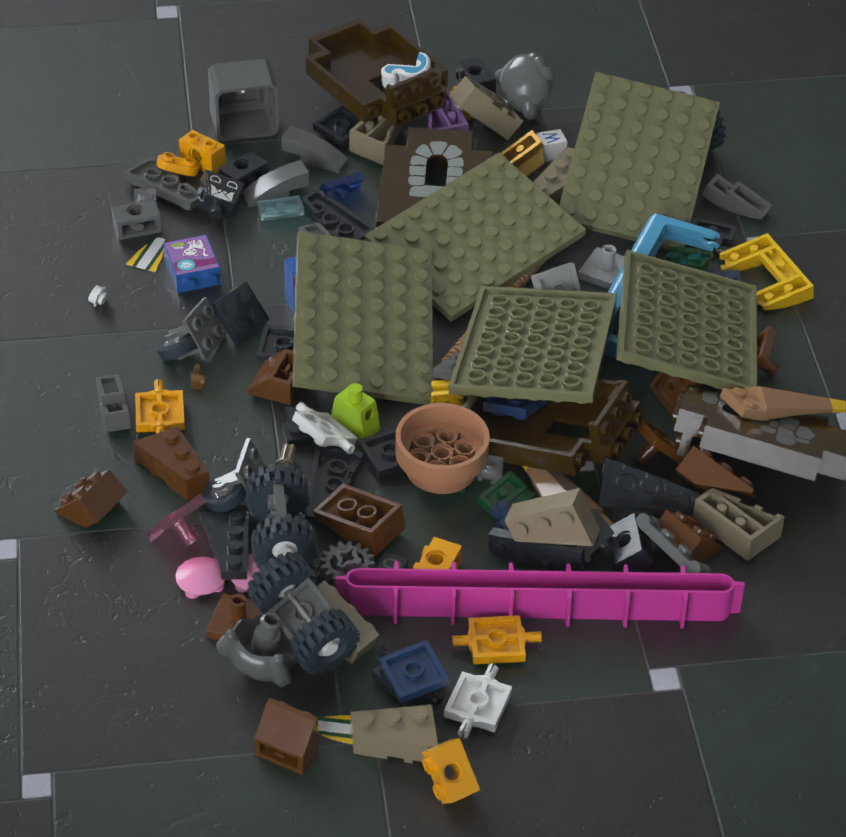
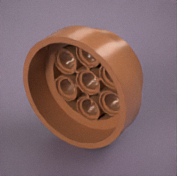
[395,403,490,494]

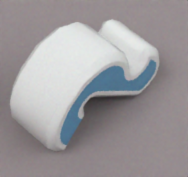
[381,52,431,88]

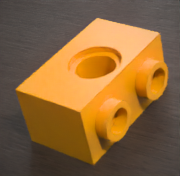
[179,129,226,173]
[413,537,462,570]
[422,738,480,804]

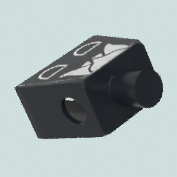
[198,169,244,220]

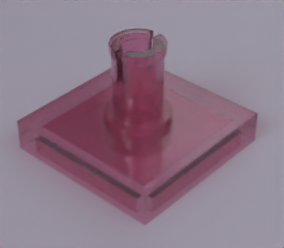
[146,494,206,547]

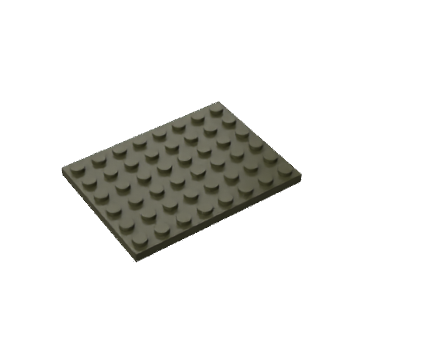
[559,72,720,250]
[365,153,586,322]
[292,231,433,405]
[616,250,757,390]
[449,286,617,404]

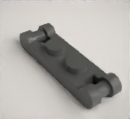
[636,513,711,573]

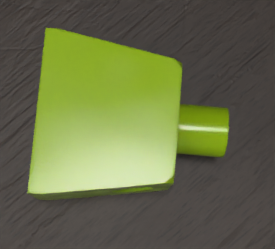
[331,383,380,440]

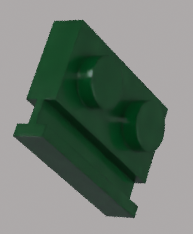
[476,471,536,521]

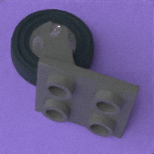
[156,297,227,361]
[202,438,267,512]

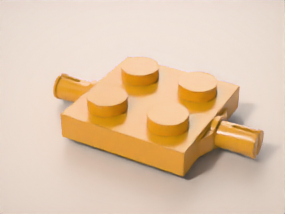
[135,379,185,433]
[452,615,542,665]

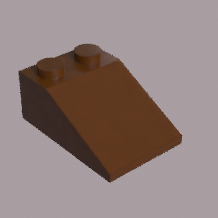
[313,484,406,556]

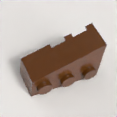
[133,426,209,500]

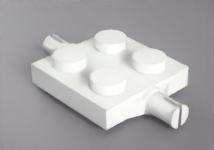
[292,402,358,454]
[444,664,512,738]

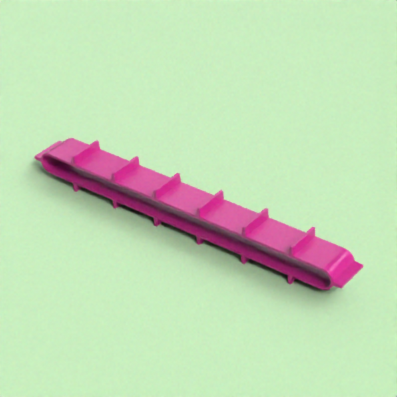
[336,561,745,628]

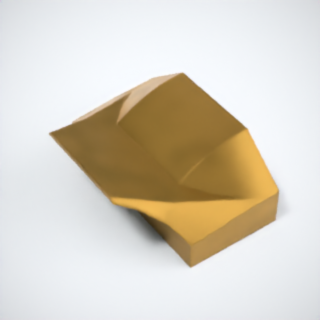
[500,130,545,176]

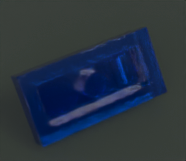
[319,171,365,201]

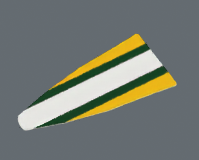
[126,237,165,272]
[318,715,352,744]

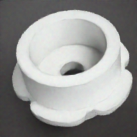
[88,285,108,307]

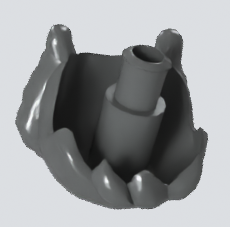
[494,52,554,122]
[216,612,298,687]

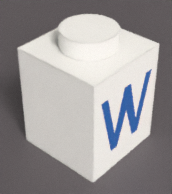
[536,129,567,162]

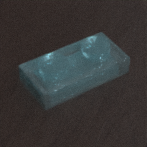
[257,195,304,221]

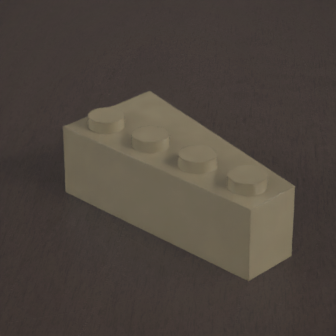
[533,147,574,205]

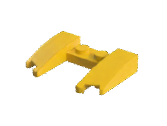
[720,233,814,310]

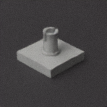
[578,245,624,290]
[531,263,581,291]

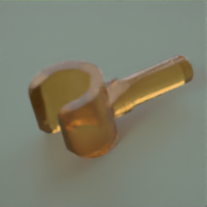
[191,364,205,389]

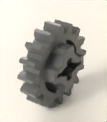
[320,541,375,588]

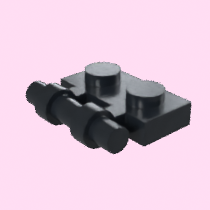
[685,217,737,256]

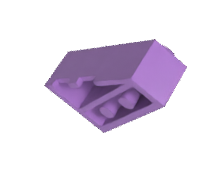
[428,88,469,131]

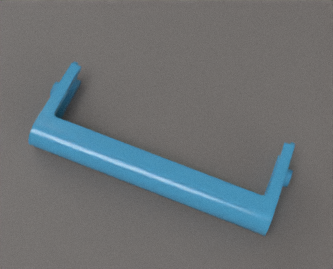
[604,214,721,358]

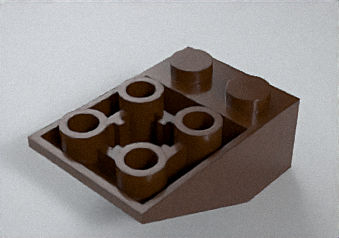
[676,446,756,500]

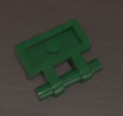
[662,245,714,271]

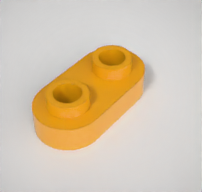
[156,152,200,176]

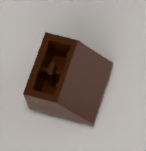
[247,349,300,405]
[54,469,128,528]
[659,510,723,563]
[254,698,319,775]

